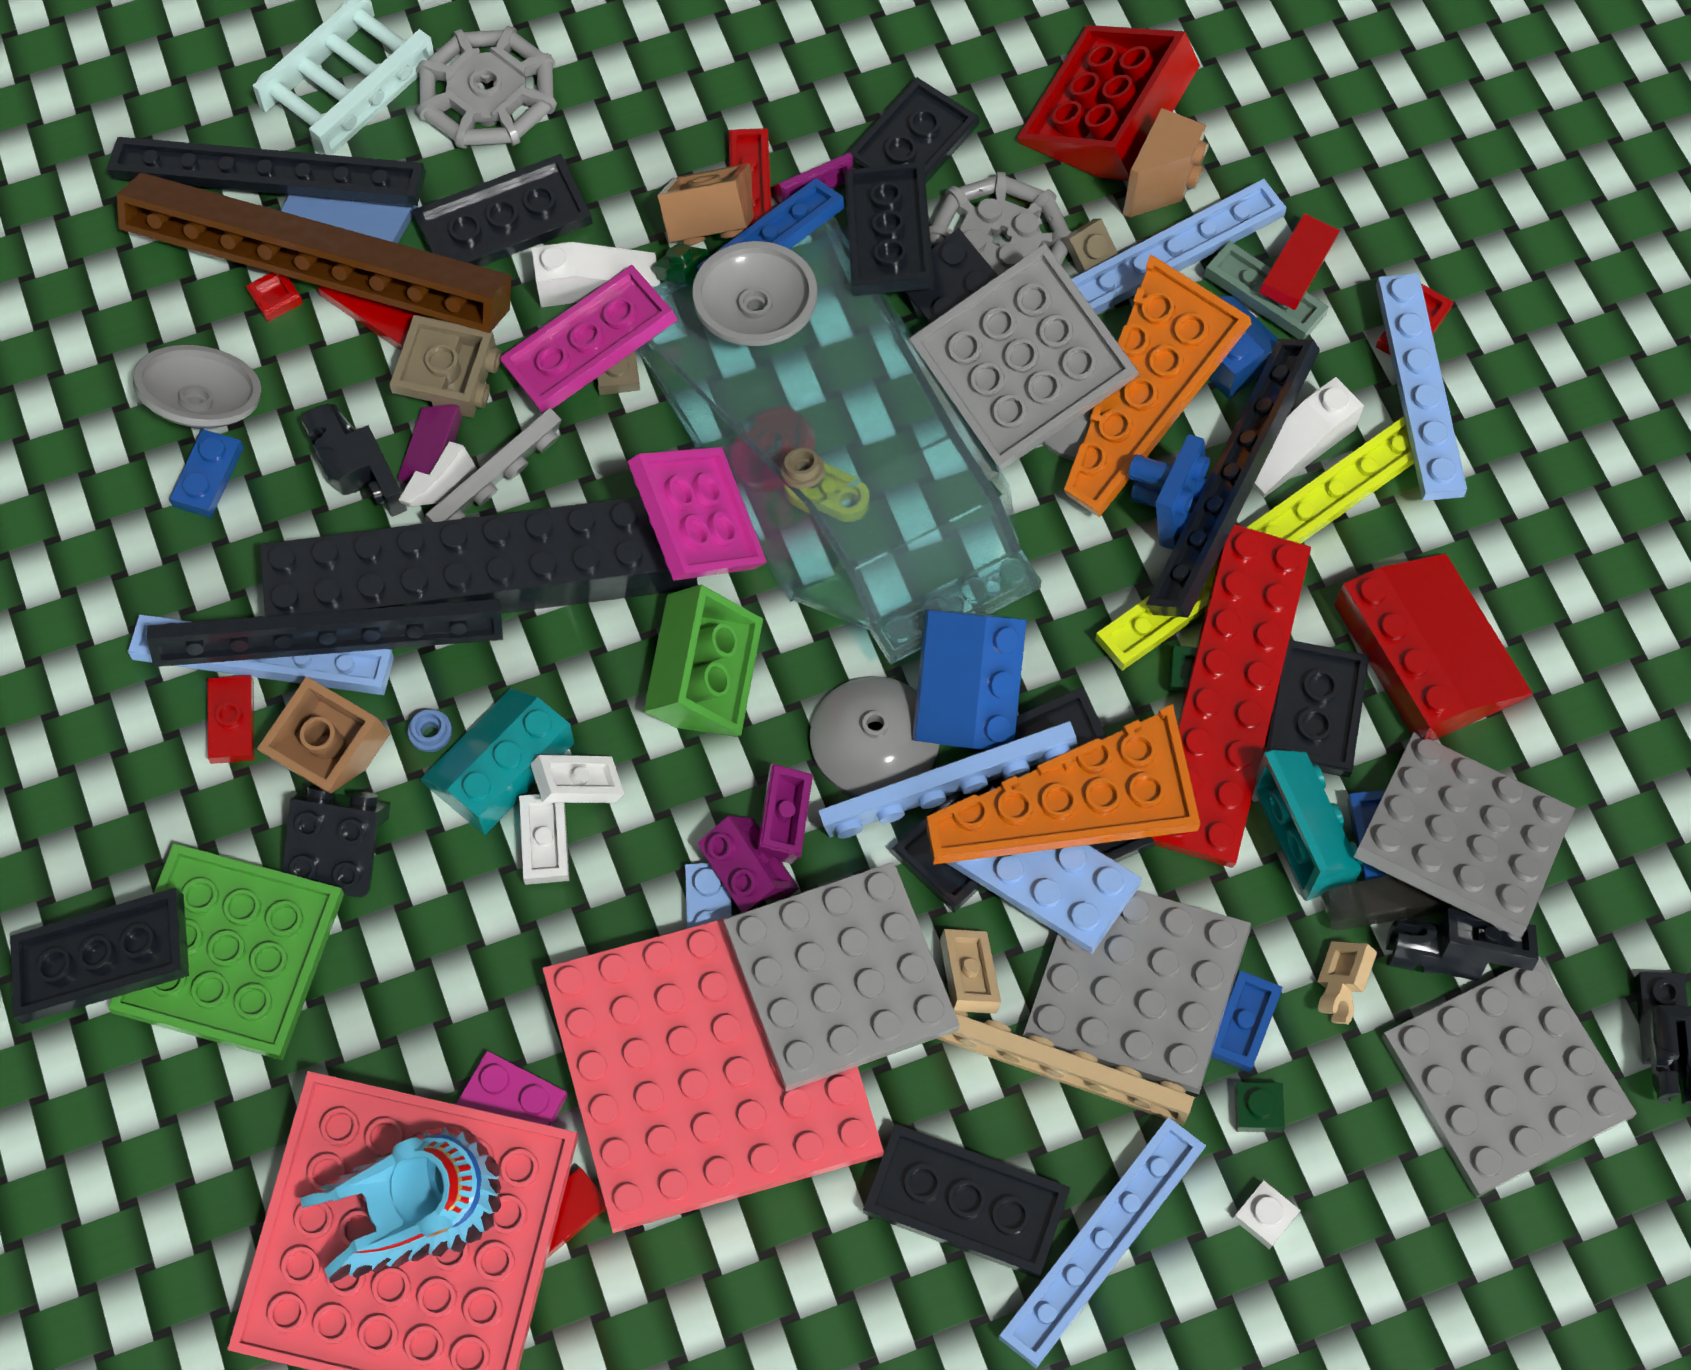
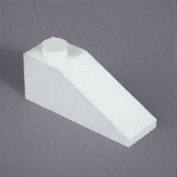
[531,242,661,308]
[1253,377,1364,498]

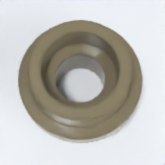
[781,448,825,489]

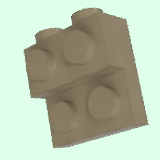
[390,315,501,418]

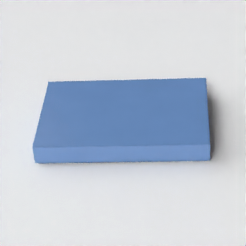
[280,194,418,243]

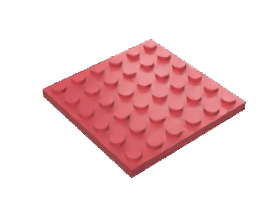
[543,916,884,1233]
[228,1071,579,1370]

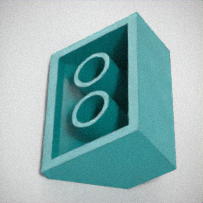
[420,688,574,836]
[1254,750,1363,901]

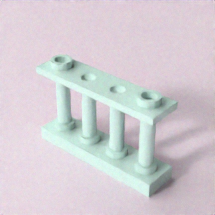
[252,0,434,155]

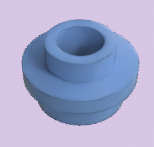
[408,709,452,752]

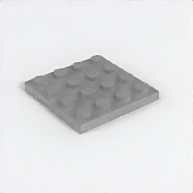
[909,244,1139,471]
[1354,732,1575,938]
[724,862,960,1092]
[1023,891,1251,1094]
[1381,956,1637,1198]

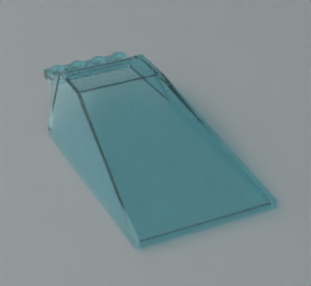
[637,216,1042,665]

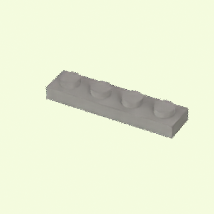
[424,408,561,524]

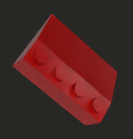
[1017,25,1200,181]
[1334,553,1533,741]

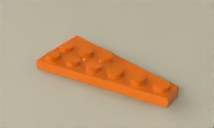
[1064,254,1252,517]
[926,704,1200,865]

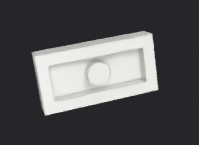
[530,755,624,803]
[519,794,570,885]

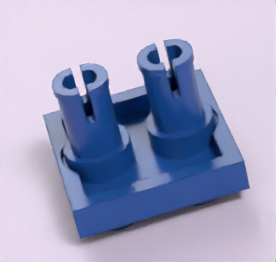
[1129,434,1210,550]

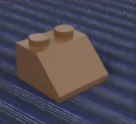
[1123,108,1209,217]
[657,163,753,245]
[257,676,391,794]

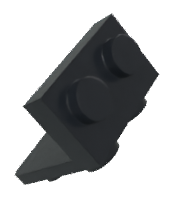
[282,785,391,897]

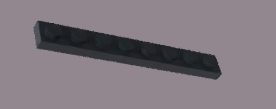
[107,137,426,206]
[1146,339,1320,618]
[147,599,503,667]

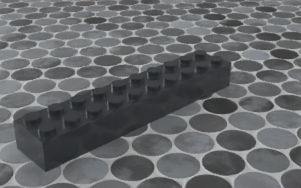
[260,497,698,617]

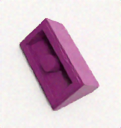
[771,152,853,205]
[398,405,462,483]
[757,764,813,864]

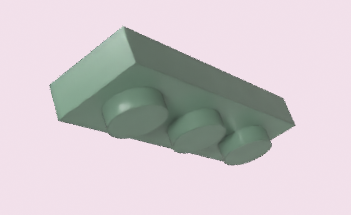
[1204,241,1329,339]

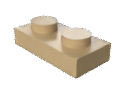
[940,929,1001,1014]

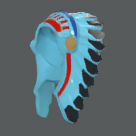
[299,1127,502,1283]

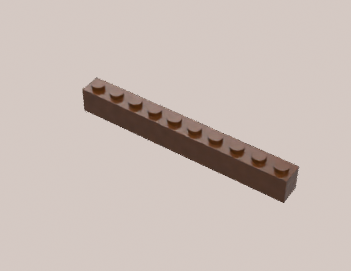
[117,173,511,333]

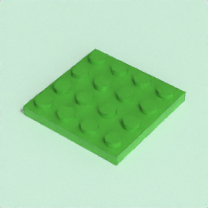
[108,843,344,1061]

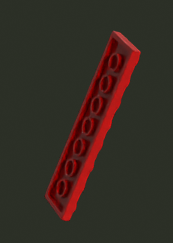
[1152,524,1311,868]

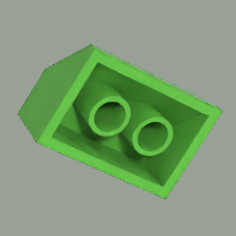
[643,584,763,737]

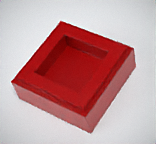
[246,272,303,322]

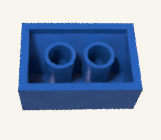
[912,609,1027,750]

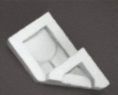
[399,441,477,506]

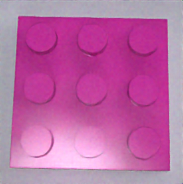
[627,447,767,581]

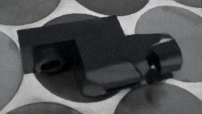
[301,404,407,517]
[1386,908,1539,981]
[1635,972,1691,1105]

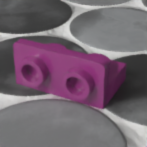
[698,816,799,913]

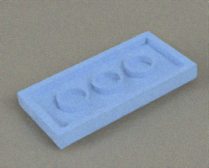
[947,786,1142,954]

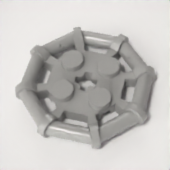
[416,26,557,149]
[930,172,1072,276]

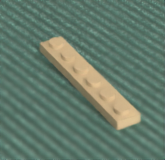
[936,1011,1194,1126]

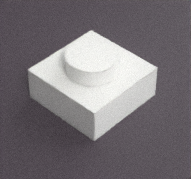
[1233,1181,1301,1249]

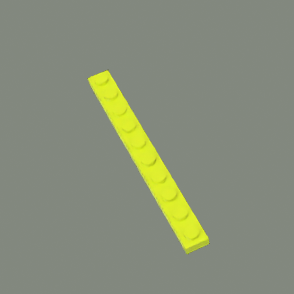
[1095,416,1414,671]

